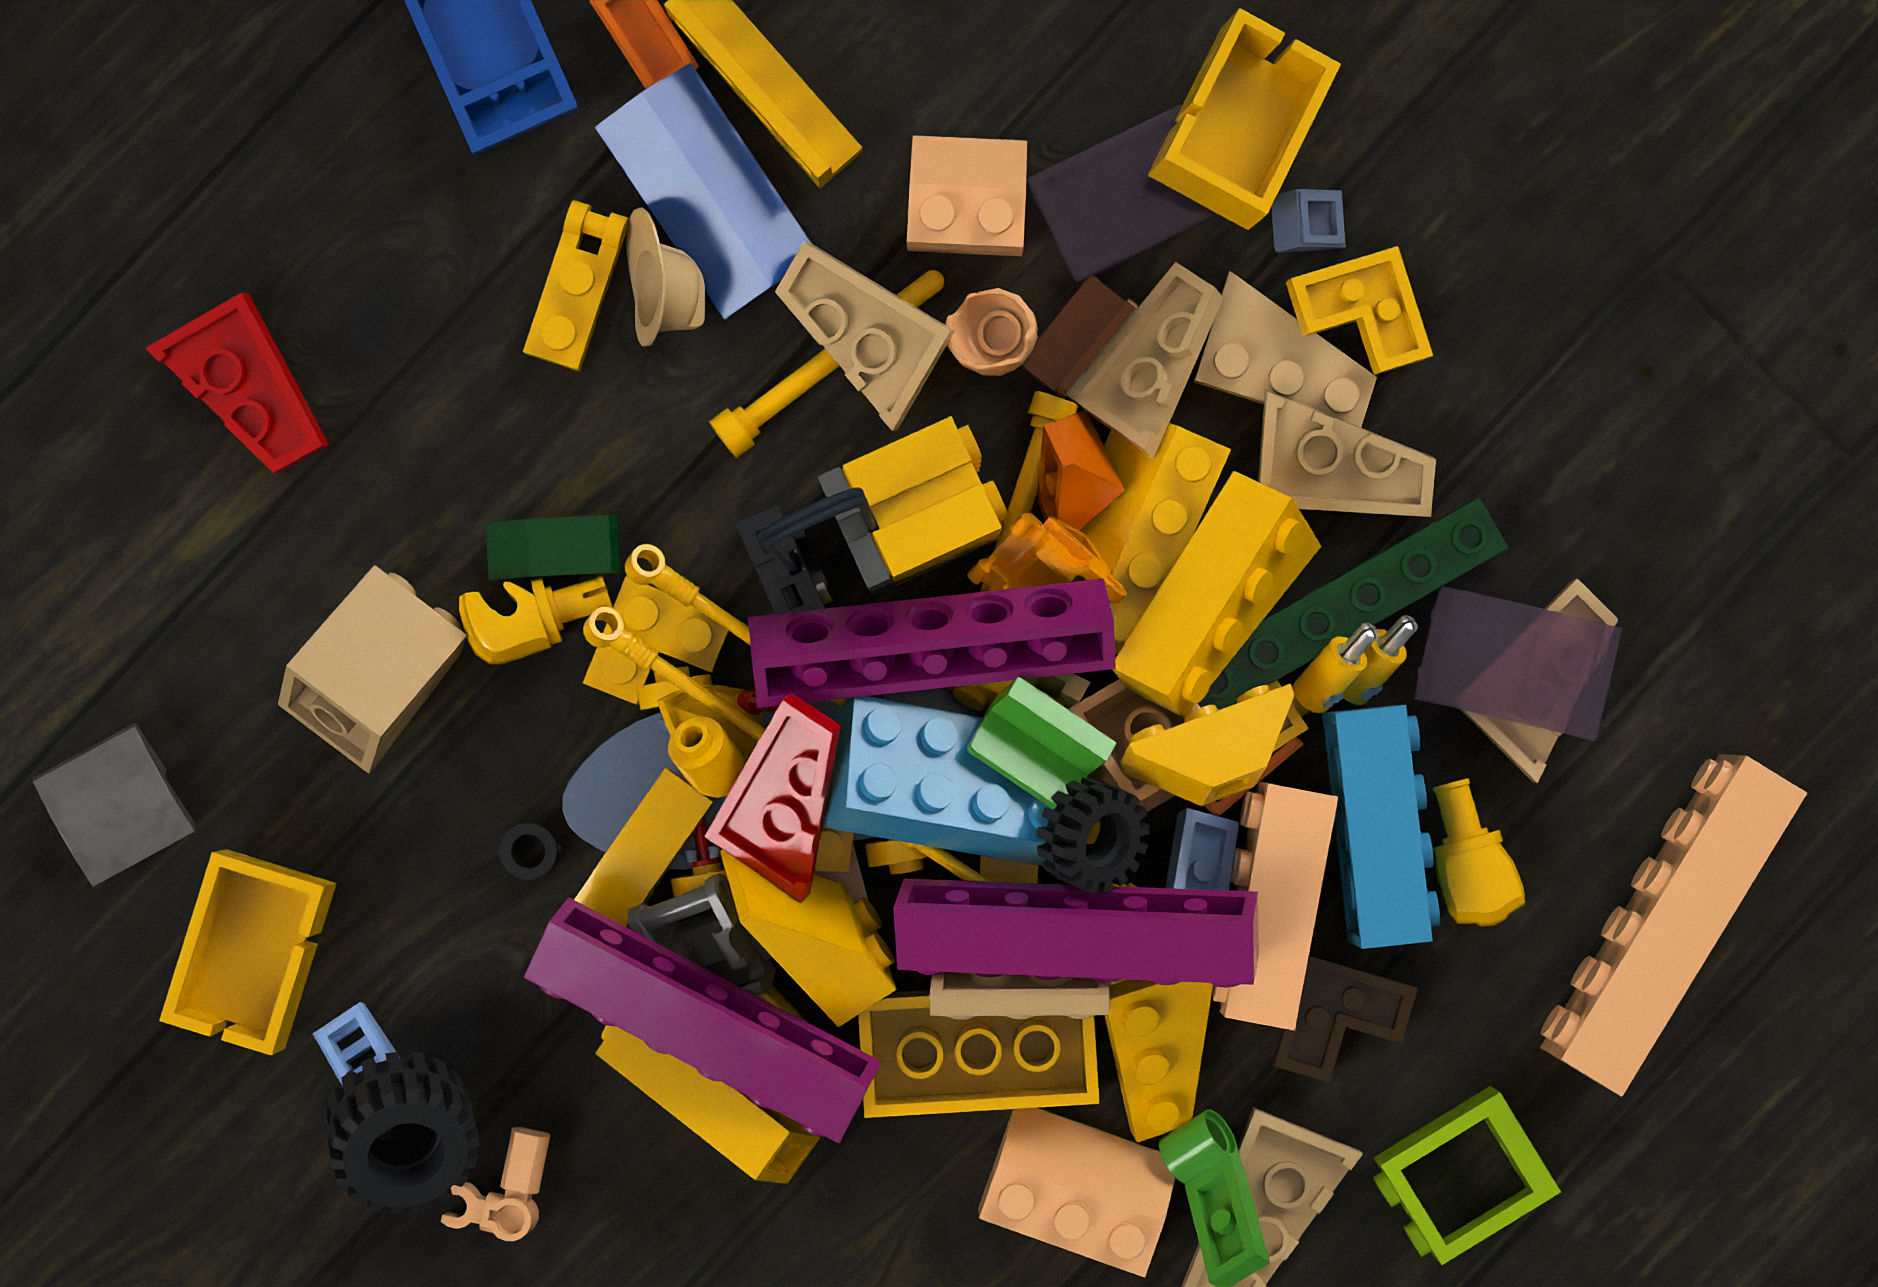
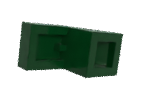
[486,515,620,581]

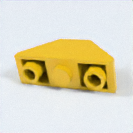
[1119,684,1295,806]

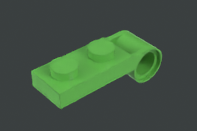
[1159,1109,1270,1287]

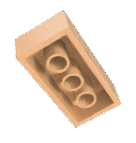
[1211,782,1338,1031]

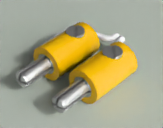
[1293,615,1418,713]

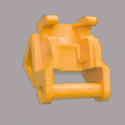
[967,512,1127,604]

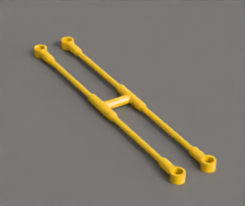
[583,544,1137,985]

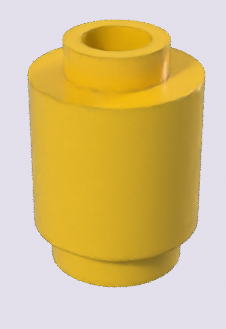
[668,716,744,798]

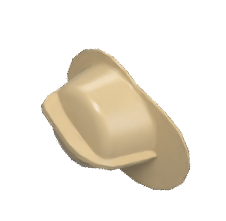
[626,208,705,347]

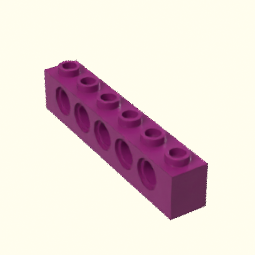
[748,579,1116,708]

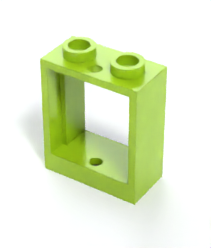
[1373,1086,1561,1265]

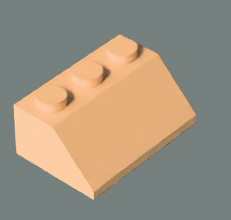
[978,1107,1175,1278]

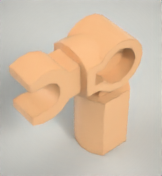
[441,1127,550,1241]

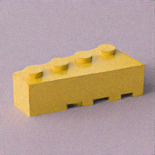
[1112,471,1321,718]

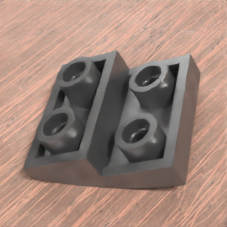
[33,722,195,887]

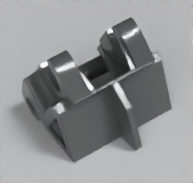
[628,873,776,996]

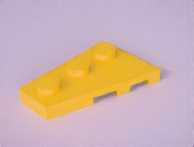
[1104,980,1213,1143]

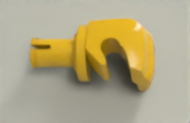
[459,575,613,664]
[1433,778,1525,927]

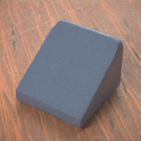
[1271,189,1346,252]

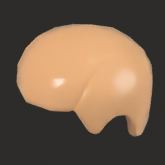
[945,288,1038,376]

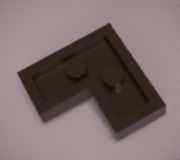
[1272,955,1418,1083]

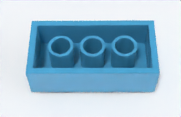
[823,696,1053,866]
[1322,705,1440,949]

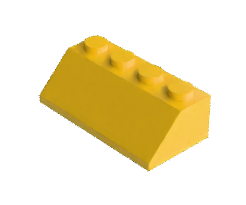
[1072,423,1231,657]

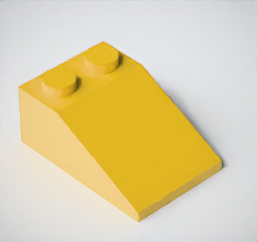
[720,849,897,1027]

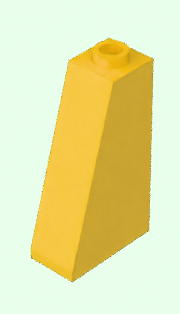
[595,1025,821,1184]

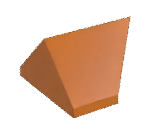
[1037,410,1125,530]

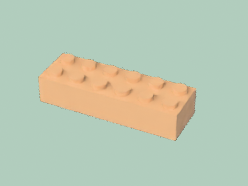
[1540,754,1807,1097]

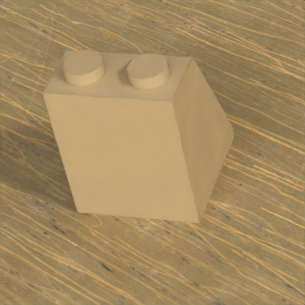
[278,565,467,774]

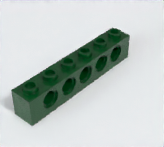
[1197,497,1508,710]

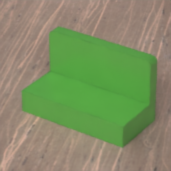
[967,676,1117,810]

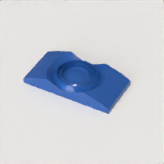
[404,0,579,156]

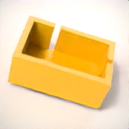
[1148,8,1341,230]
[159,849,337,1056]

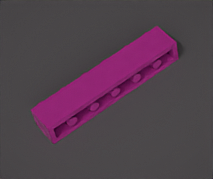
[893,879,1259,988]
[524,897,882,1143]

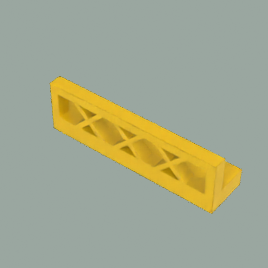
[664,0,863,189]

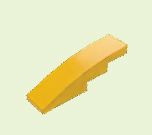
[574,767,715,929]

